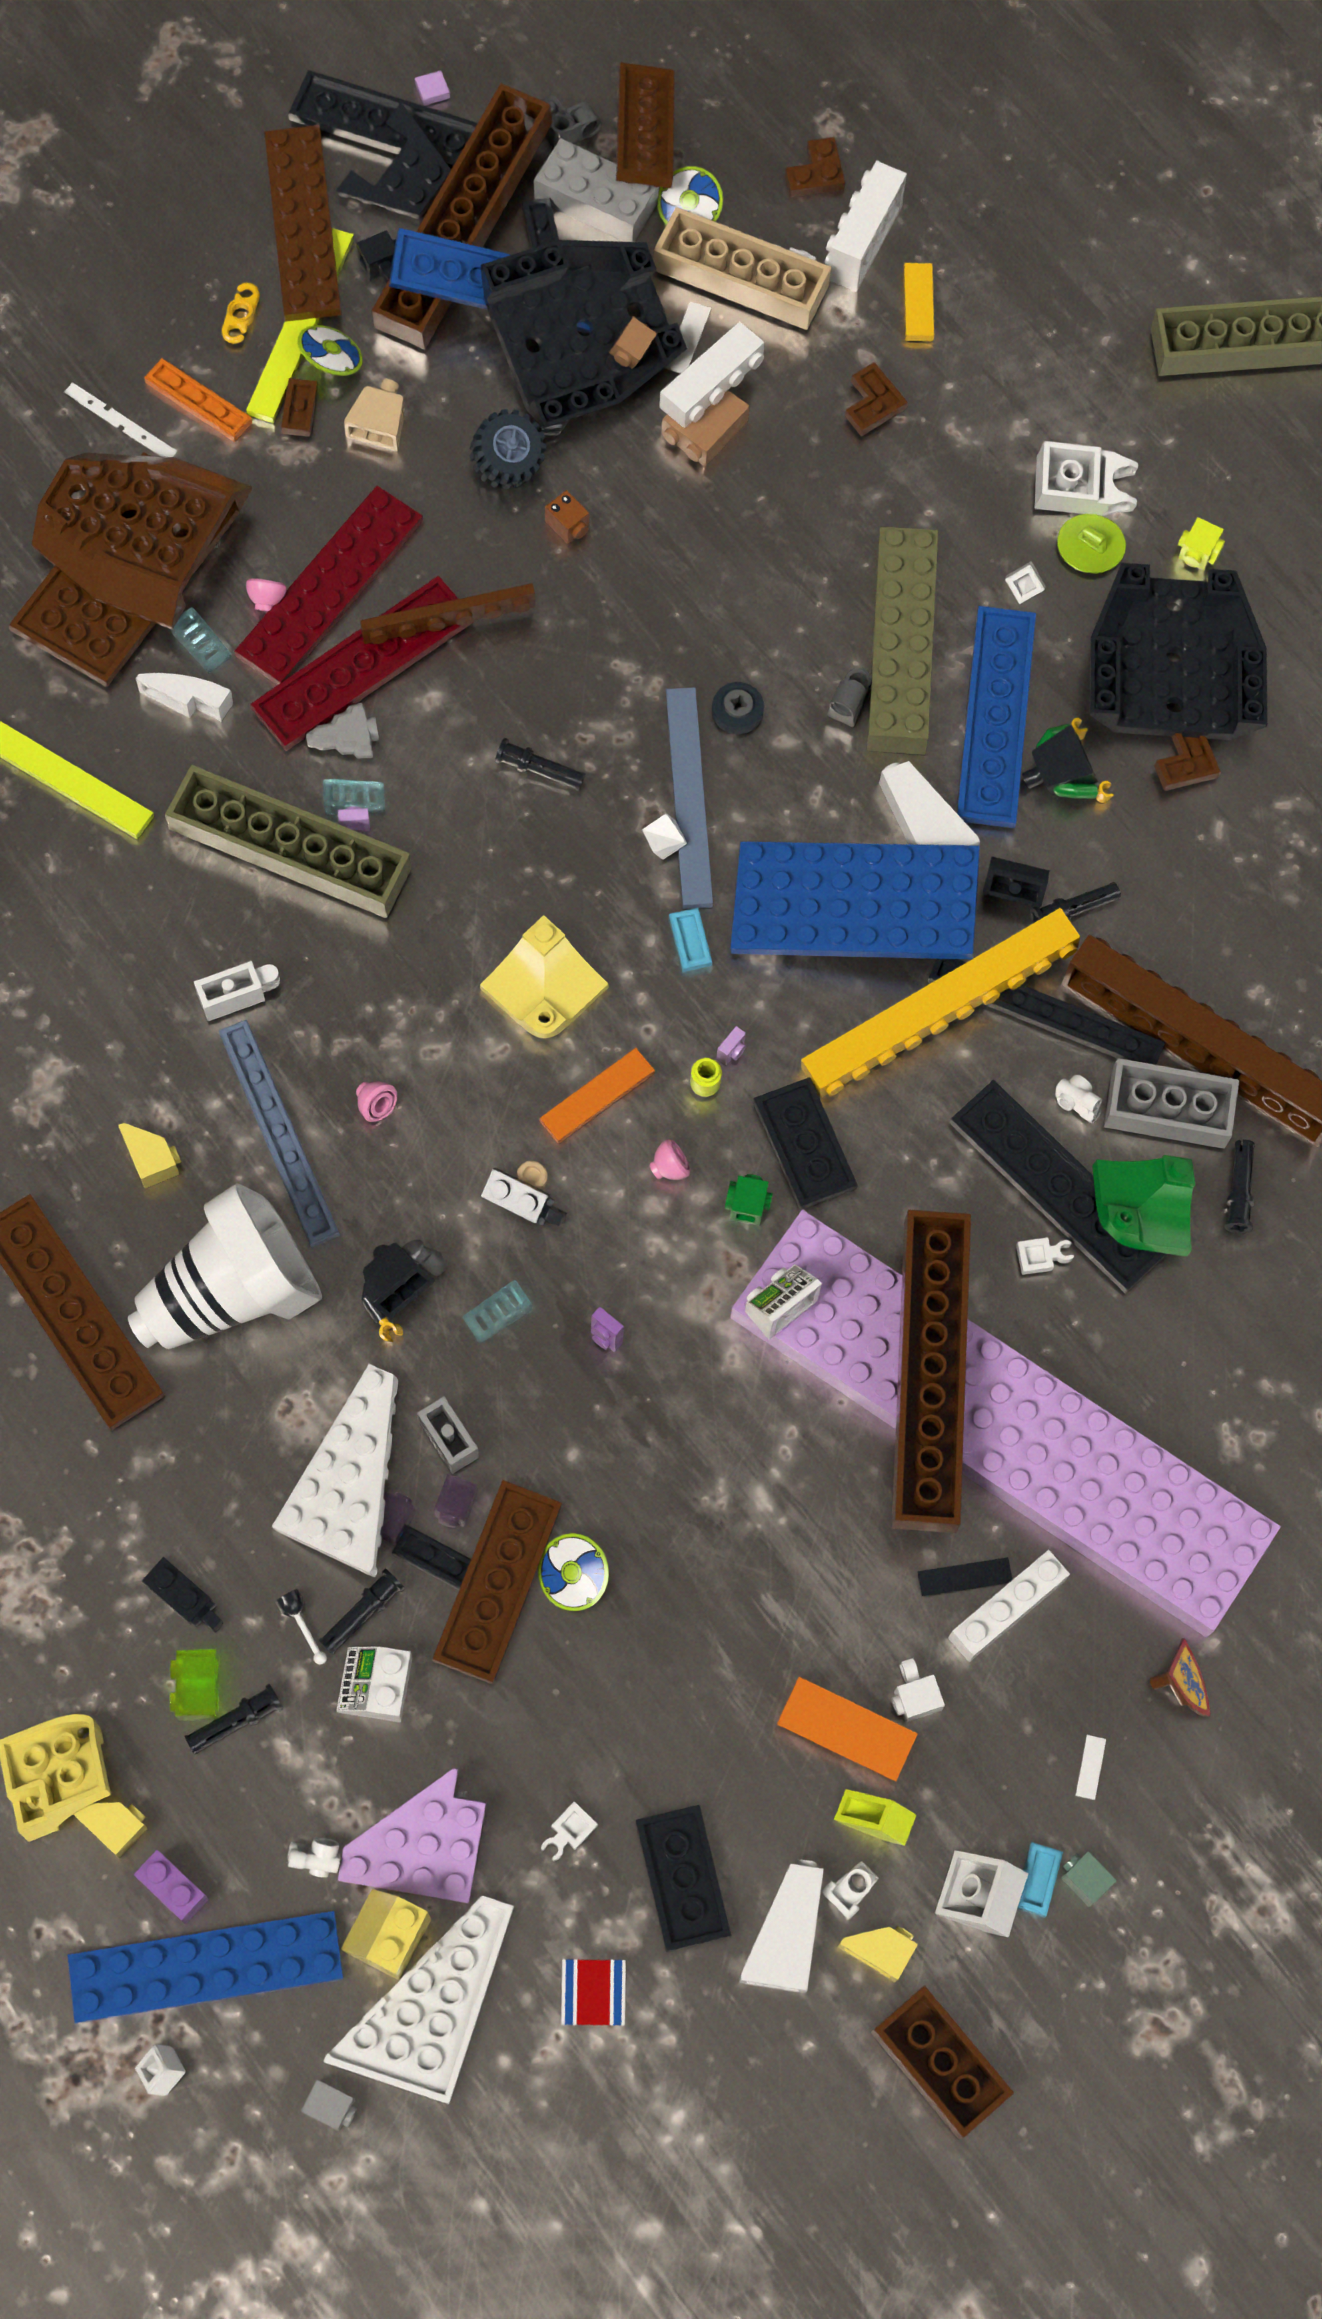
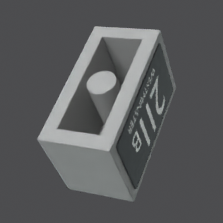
[417,1396,479,1474]

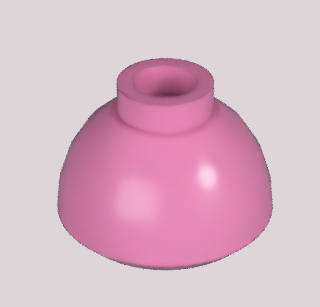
[246,578,287,612]
[356,1081,397,1122]
[650,1139,690,1180]

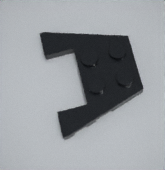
[337,103,451,219]

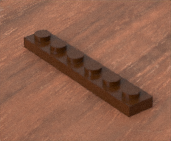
[360,583,535,644]

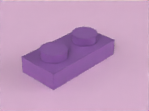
[591,1306,624,1352]

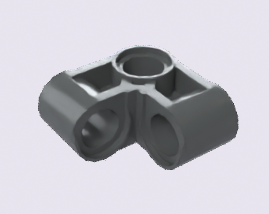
[541,94,602,147]
[827,668,872,728]

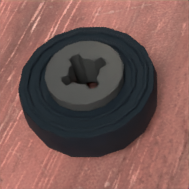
[711,682,765,735]

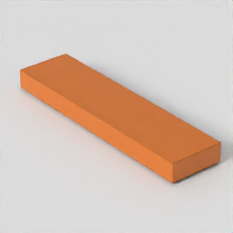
[144,358,252,442]
[539,1048,655,1144]

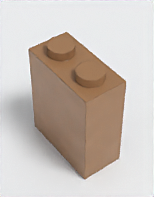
[661,390,750,467]

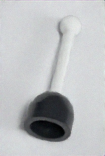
[275,1589,327,1664]

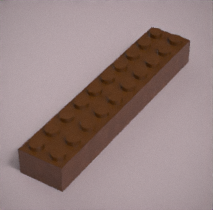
[371,83,552,350]
[1061,934,1322,1148]
[892,1210,971,1533]

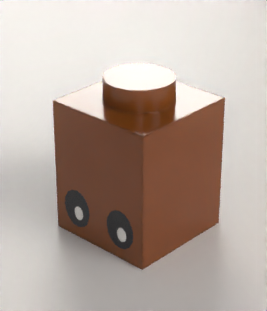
[545,490,590,544]

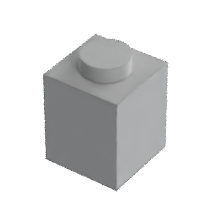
[301,2080,357,2131]

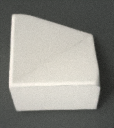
[1005,561,1045,604]
[642,814,687,860]
[135,2044,186,2096]

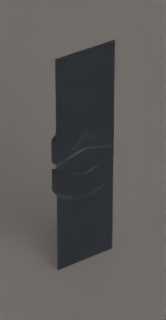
[917,1557,1013,1596]

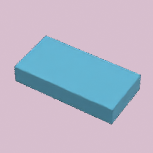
[669,908,712,972]
[1017,1842,1063,1917]

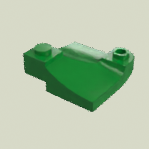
[1092,1155,1195,1257]

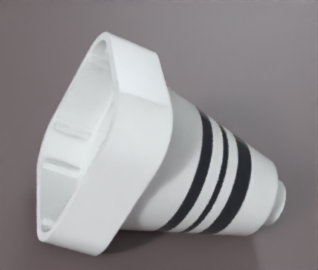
[128,1183,322,1349]

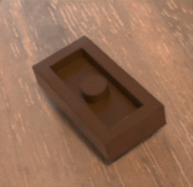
[281,378,318,437]

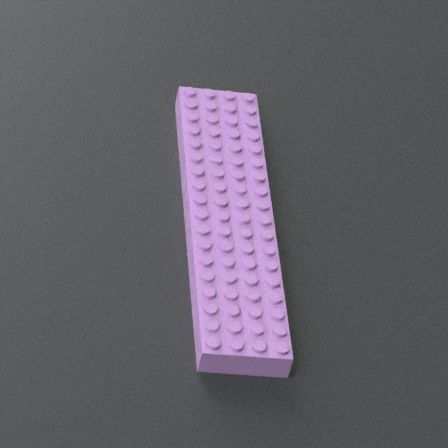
[730,1210,1281,1638]

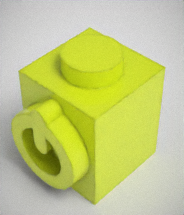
[1178,517,1225,570]

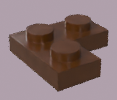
[785,137,845,197]
[845,362,908,436]
[1154,733,1221,791]

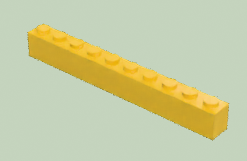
[801,907,1080,1098]

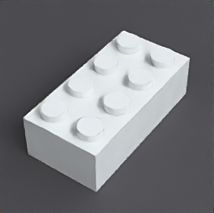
[824,161,907,292]

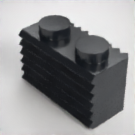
[983,856,1050,908]

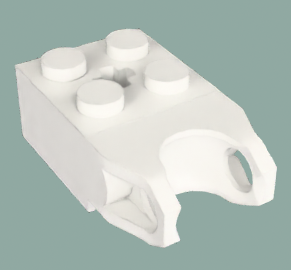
[1034,441,1138,516]

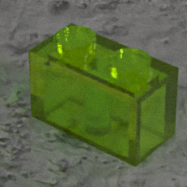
[170,1649,219,1721]

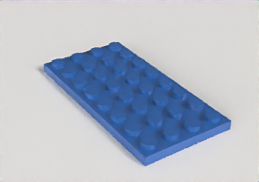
[731,842,980,959]

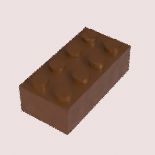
[870,1985,1014,2140]

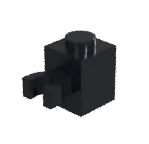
[356,230,396,284]

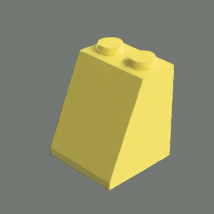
[341,1889,431,1981]

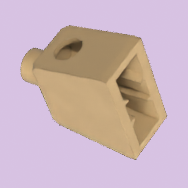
[344,379,405,451]

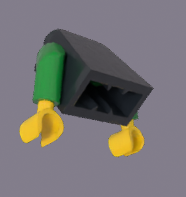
[1022,718,1114,803]

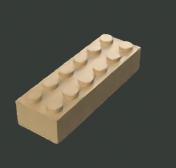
[653,207,831,330]

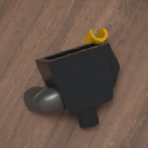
[361,1240,447,1342]

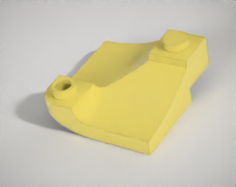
[480,915,609,1038]
[0,1714,111,1842]

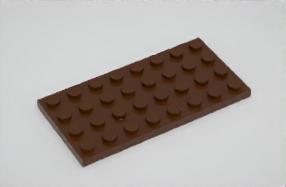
[9,452,240,687]

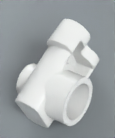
[1055,1075,1102,1124]
[287,1837,340,1877]
[821,1861,879,1920]

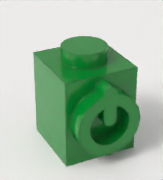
[725,1174,773,1226]

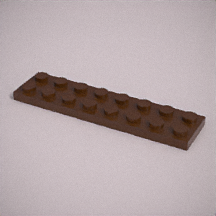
[264,125,342,322]
[0,1194,165,1431]

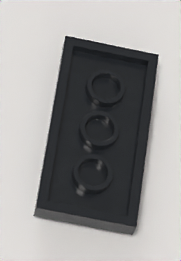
[753,1077,858,1210]
[635,1805,731,1953]

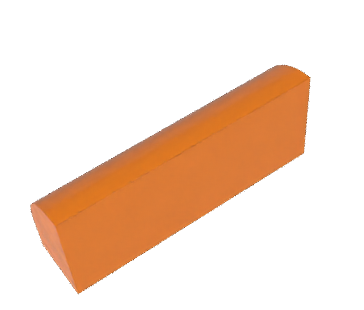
[777,1677,918,1782]

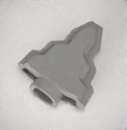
[306,703,379,759]

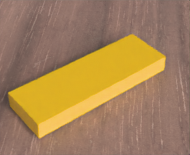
[903,263,934,341]

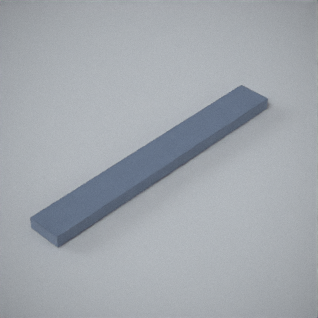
[666,687,713,909]
[219,1019,340,1248]

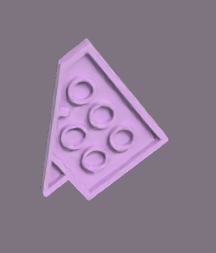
[338,1768,486,1903]

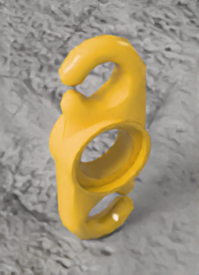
[221,282,260,344]

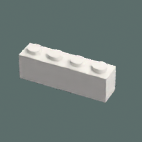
[660,322,765,428]
[948,1550,1070,1662]

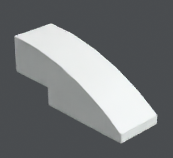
[136,673,233,722]

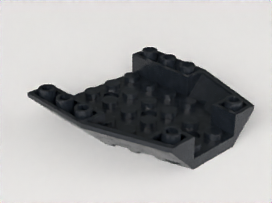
[480,240,687,429]
[1090,563,1268,740]

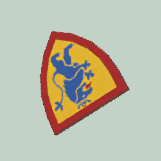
[1150,1638,1211,1717]

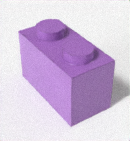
[133,1850,209,1924]

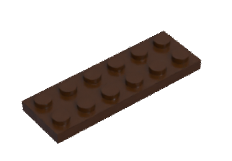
[616,62,674,188]
[432,1480,562,1684]

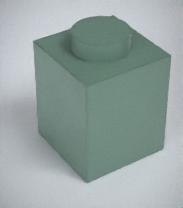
[1061,1851,1117,1907]

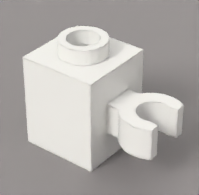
[891,1658,945,1723]

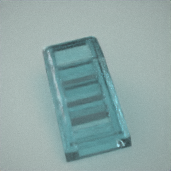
[171,607,232,673]
[323,779,385,815]
[463,1280,532,1343]

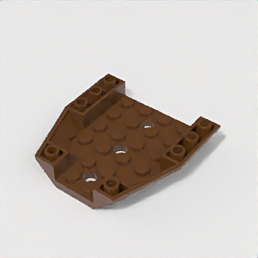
[31,453,252,630]

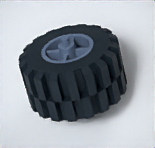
[470,409,546,489]

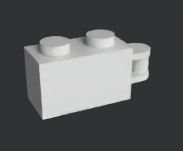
[194,961,280,1021]

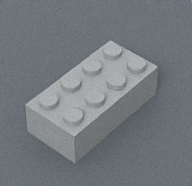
[534,138,659,242]
[1104,1058,1239,1149]

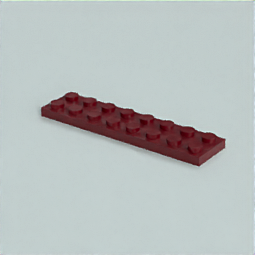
[234,486,423,685]
[250,575,474,751]

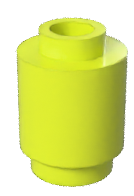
[690,1058,722,1097]

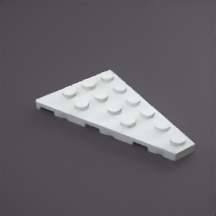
[272,1364,398,1578]
[324,1896,514,2104]

